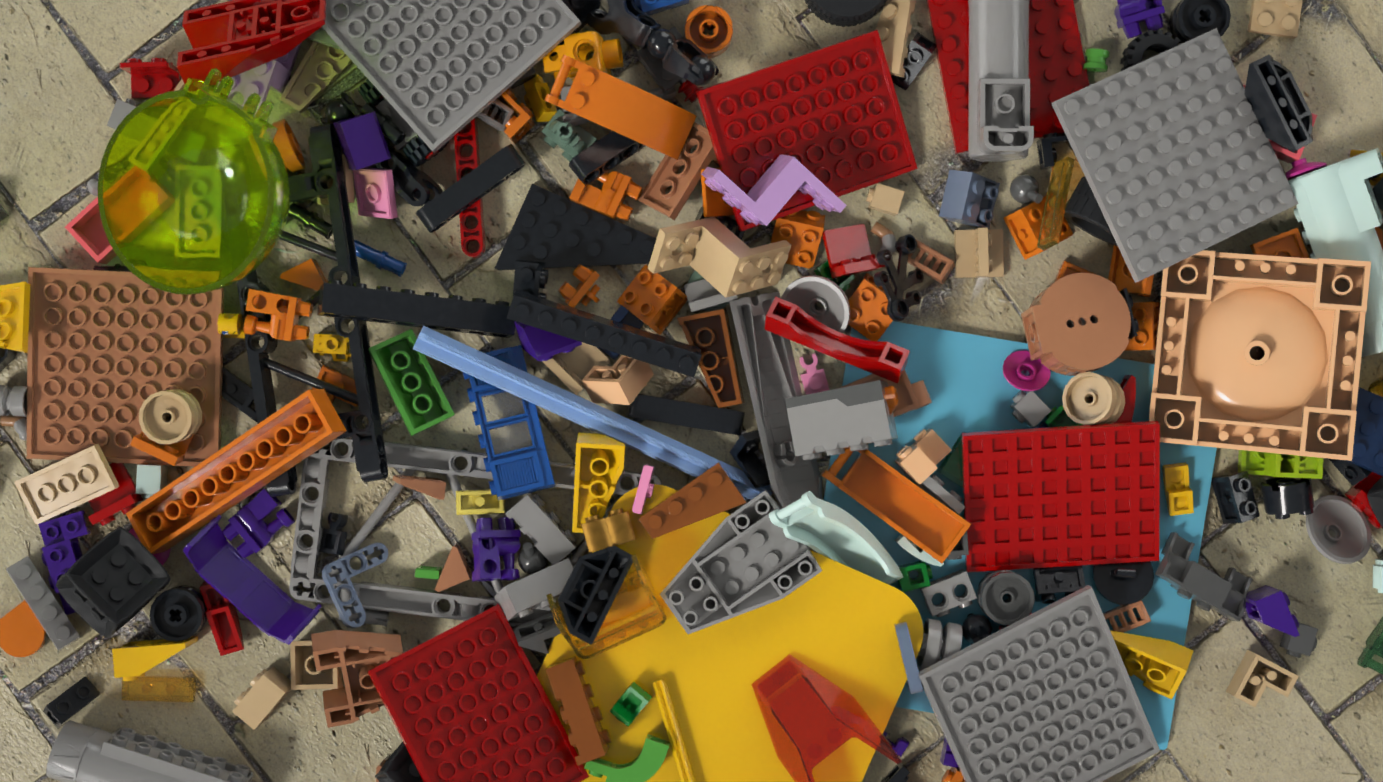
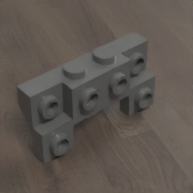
[1155,532,1253,622]

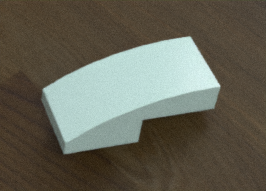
[894,534,944,567]

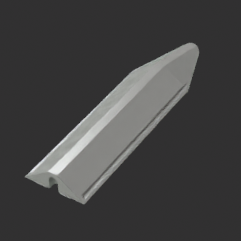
[729,292,822,552]

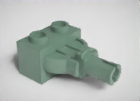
[541,109,597,162]

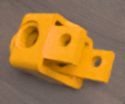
[543,31,623,81]

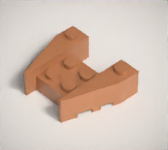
[311,630,403,728]

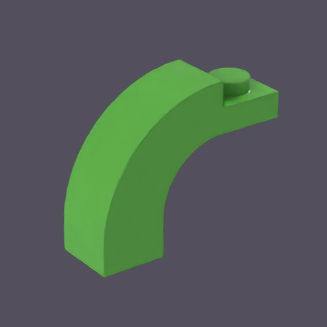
[584,734,670,782]

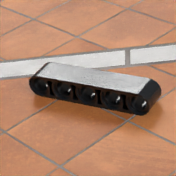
[569,131,645,185]
[416,144,526,233]
[626,394,745,436]

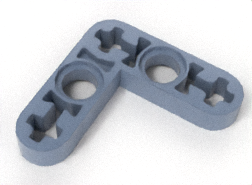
[322,543,388,629]
[894,622,923,694]

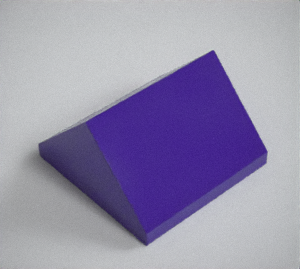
[333,111,391,170]

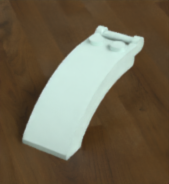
[769,491,903,585]

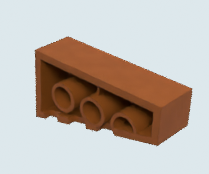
[677,309,745,408]
[639,462,747,539]
[546,656,611,766]

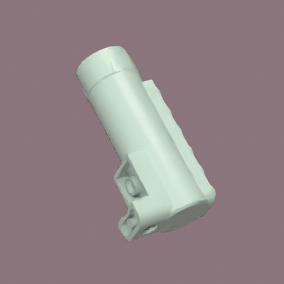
[1288,148,1383,357]

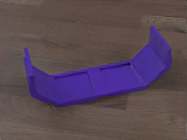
[183,515,322,645]

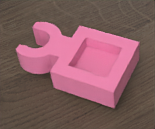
[799,353,830,395]

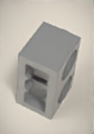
[920,569,977,617]

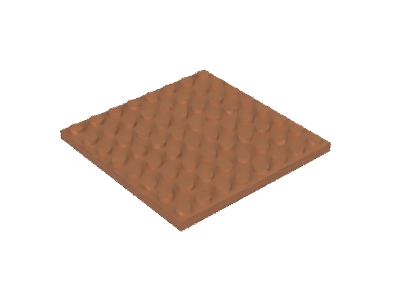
[26,267,224,467]

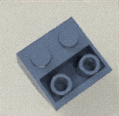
[939,170,1000,229]

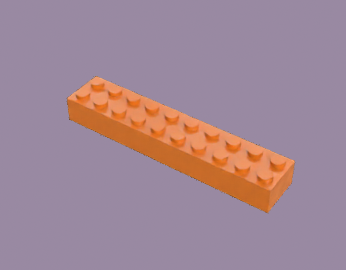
[126,389,347,554]

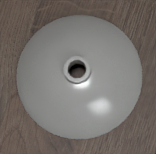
[781,275,850,333]
[1306,495,1371,564]

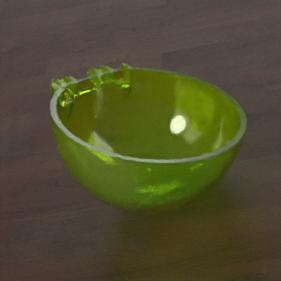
[98,68,290,295]

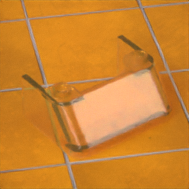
[546,554,666,659]

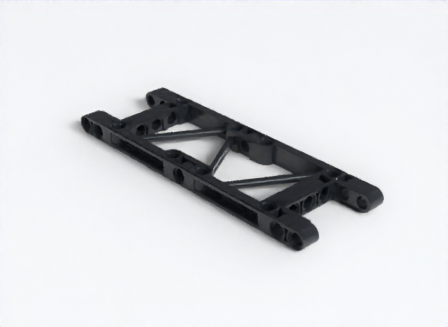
[218,123,388,497]

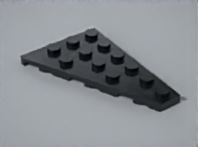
[495,184,656,271]

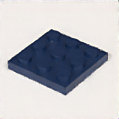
[1346,387,1383,476]

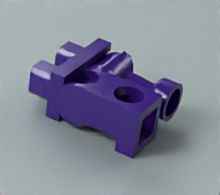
[1114,0,1165,39]
[222,488,295,558]
[471,517,521,582]

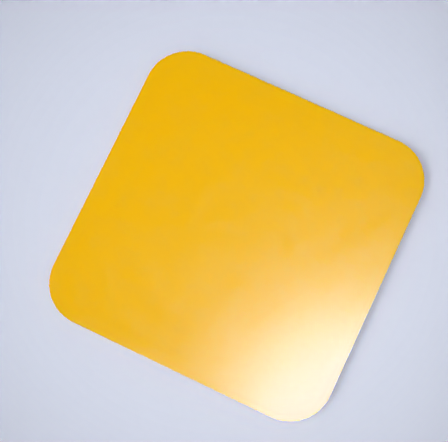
[537,484,923,782]

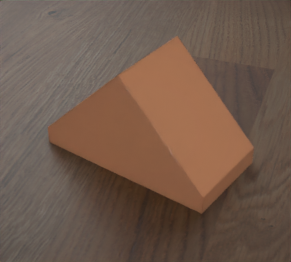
[435,544,472,592]

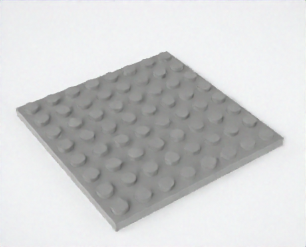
[322,0,581,153]
[1051,28,1299,283]
[918,585,1160,782]

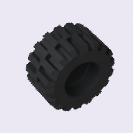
[1120,30,1180,71]

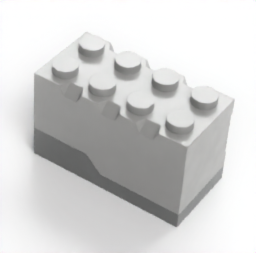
[785,380,899,460]

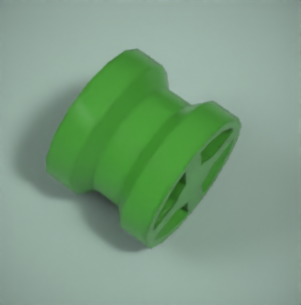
[1083,48,1110,72]

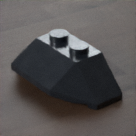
[1244,55,1313,152]
[557,546,635,645]

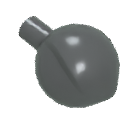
[1010,174,1043,203]
[518,542,547,574]

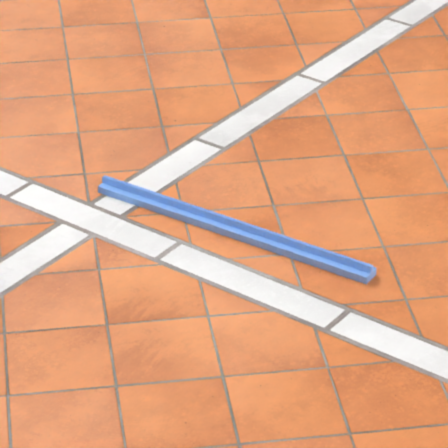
[413,325,772,501]

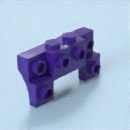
[38,510,91,615]

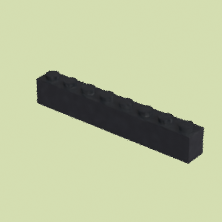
[317,280,515,338]
[507,289,702,378]

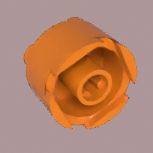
[685,5,733,58]

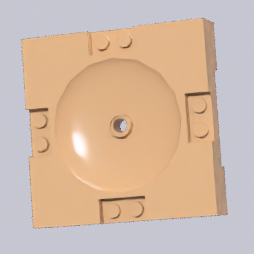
[1149,250,1371,461]

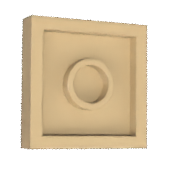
[954,228,1004,278]

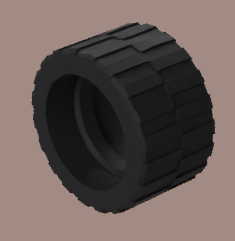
[1063,177,1118,246]

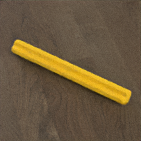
[653,679,695,782]

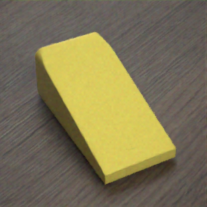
[456,489,505,515]

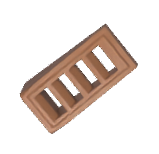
[907,240,955,284]
[392,475,446,500]
[1103,600,1151,633]

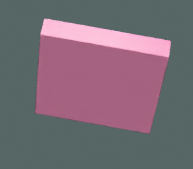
[353,167,398,219]

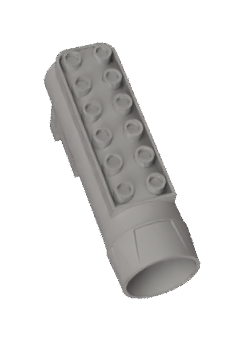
[968,0,1034,162]
[46,720,253,782]

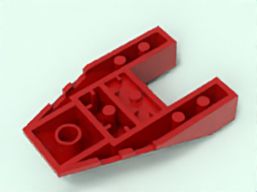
[177,0,326,91]

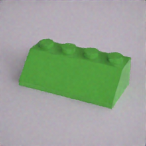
[368,329,455,436]

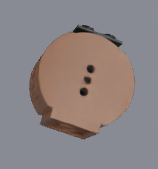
[1021,273,1139,376]

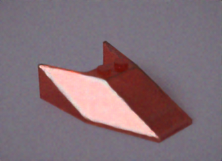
[751,654,902,782]

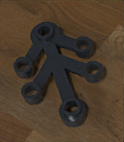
[874,234,924,322]

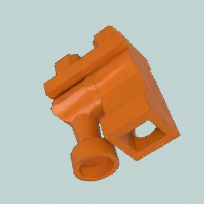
[569,171,643,221]
[243,289,313,341]

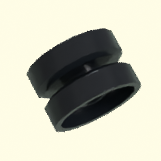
[1169,0,1231,44]
[149,585,208,642]

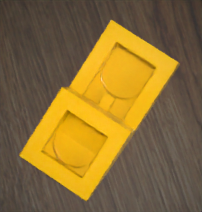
[1162,462,1194,516]

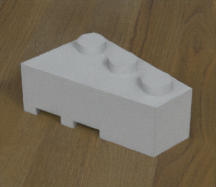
[505,493,577,565]
[494,558,573,622]

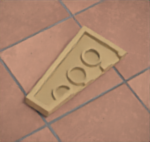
[875,0,916,77]
[279,41,352,113]

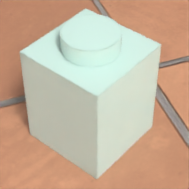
[136,464,168,498]

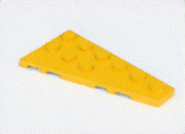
[0,282,30,353]

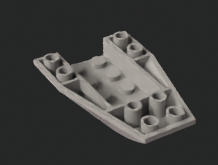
[660,490,822,634]

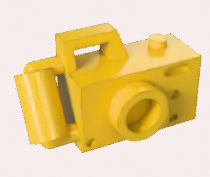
[524,75,557,122]
[313,334,351,362]

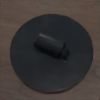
[1093,561,1154,605]

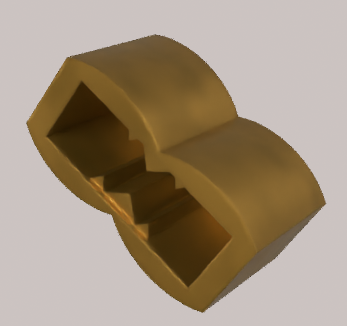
[581,508,636,553]

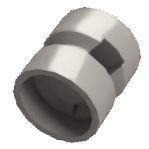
[0,385,27,417]

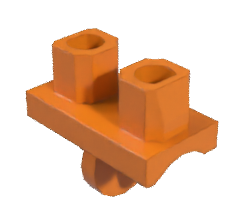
[558,264,601,308]

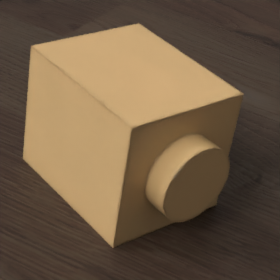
[866,183,905,216]

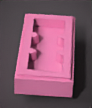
[632,464,654,514]

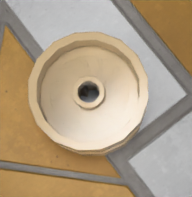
[1062,372,1125,425]
[139,389,202,444]

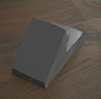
[513,610,566,654]

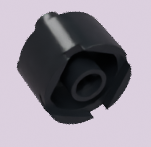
[1261,477,1315,519]

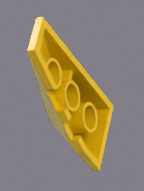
[572,432,625,533]
[1110,630,1193,699]

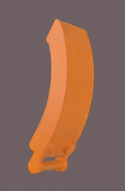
[544,54,697,160]
[822,448,971,564]

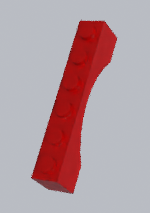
[765,297,910,384]

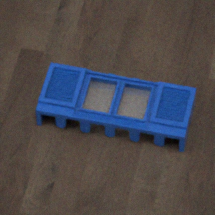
[463,345,555,501]

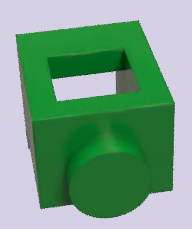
[897,560,933,592]

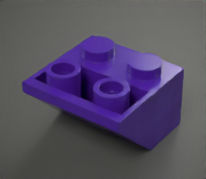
[515,321,582,361]
[1246,585,1300,637]

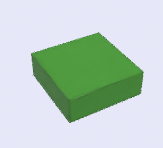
[415,566,442,579]

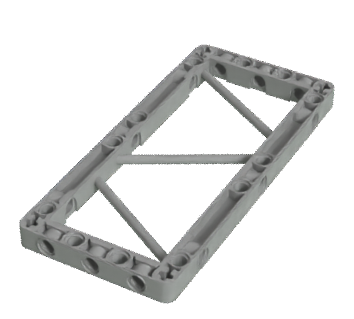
[289,438,662,627]

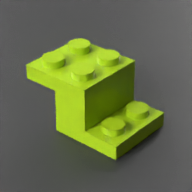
[1238,450,1323,479]

